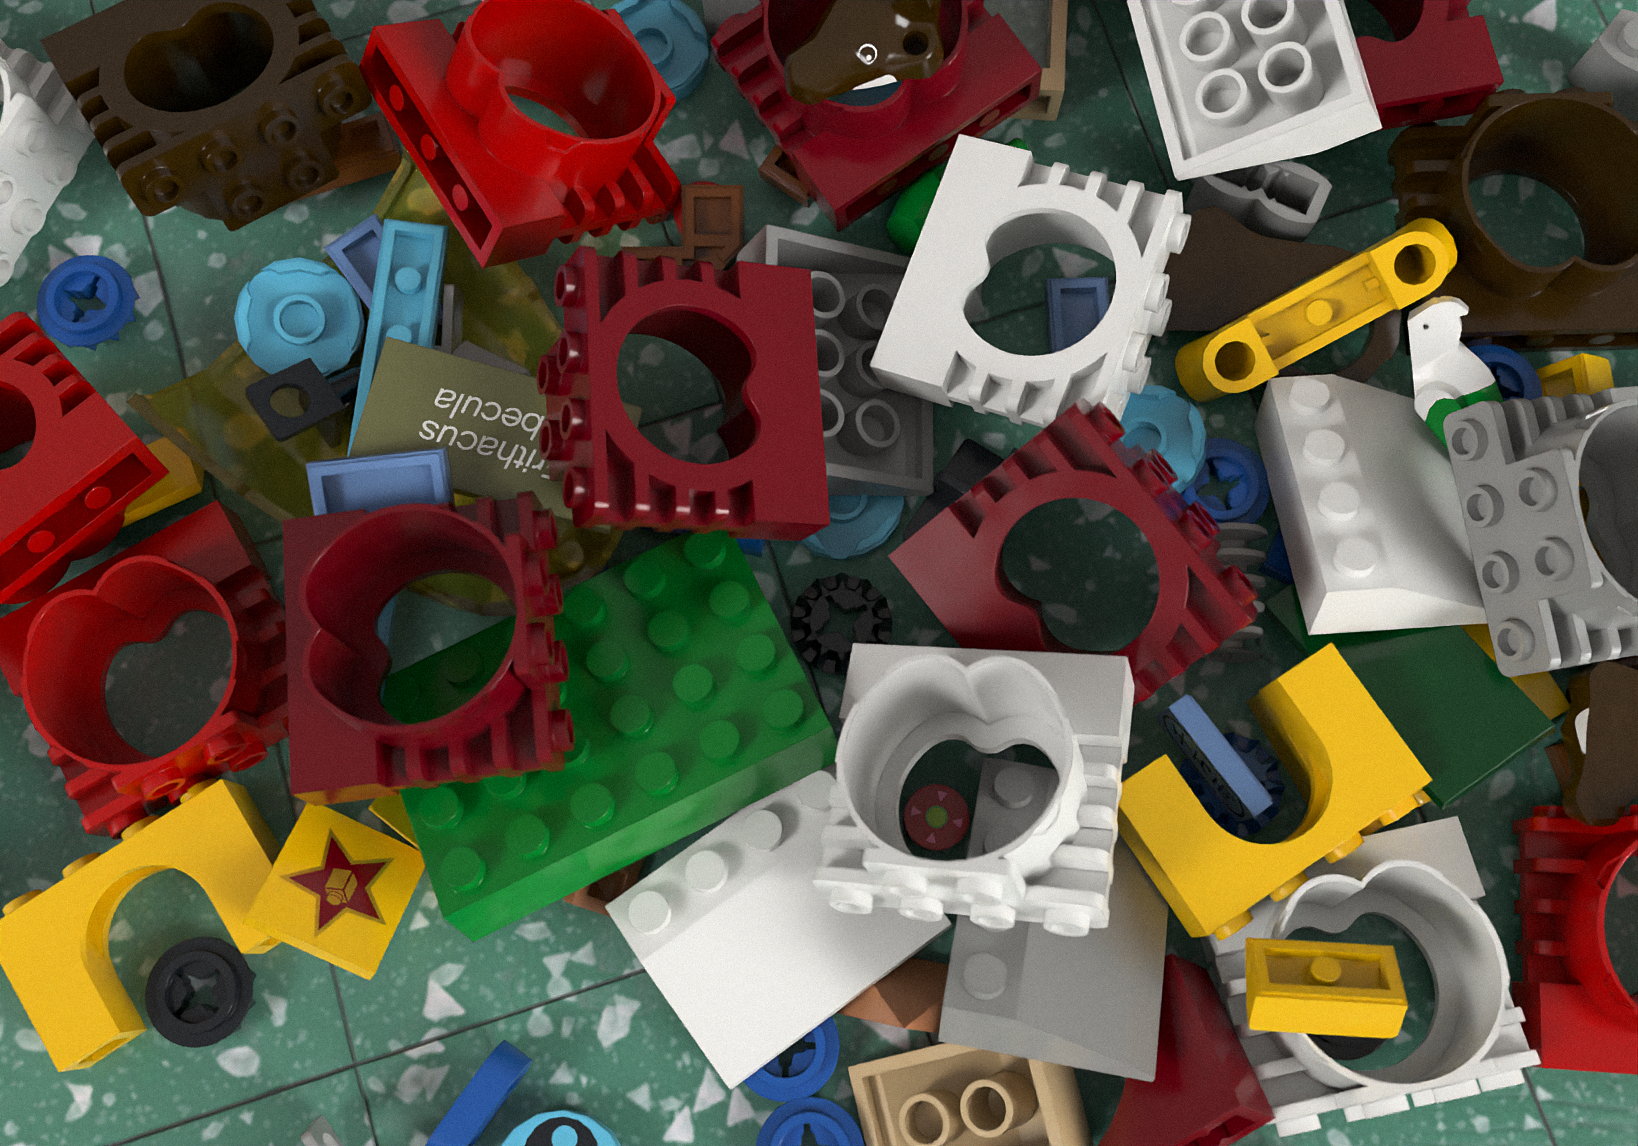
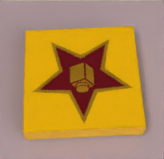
[242,802,425,981]

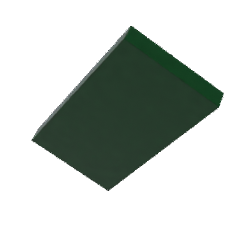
[1264,582,1555,811]

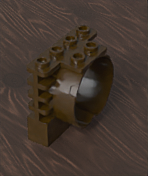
[40,0,372,231]
[1387,87,1638,356]

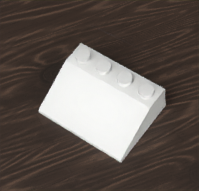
[1127,0,1382,181]
[1254,374,1488,635]
[605,762,952,1090]

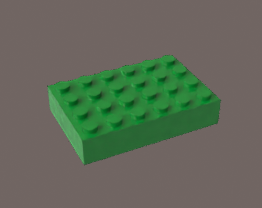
[382,530,838,942]

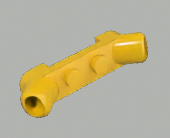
[1175,218,1458,402]

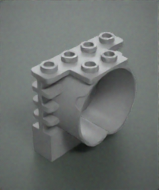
[1443,386,1638,677]

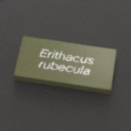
[349,336,643,535]

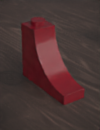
[1097,953,1276,1146]

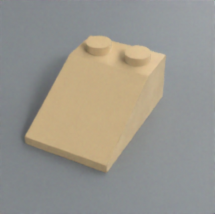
[848,1042,1094,1146]

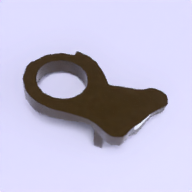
[784,0,944,105]
[1151,206,1401,388]
[1560,661,1638,827]

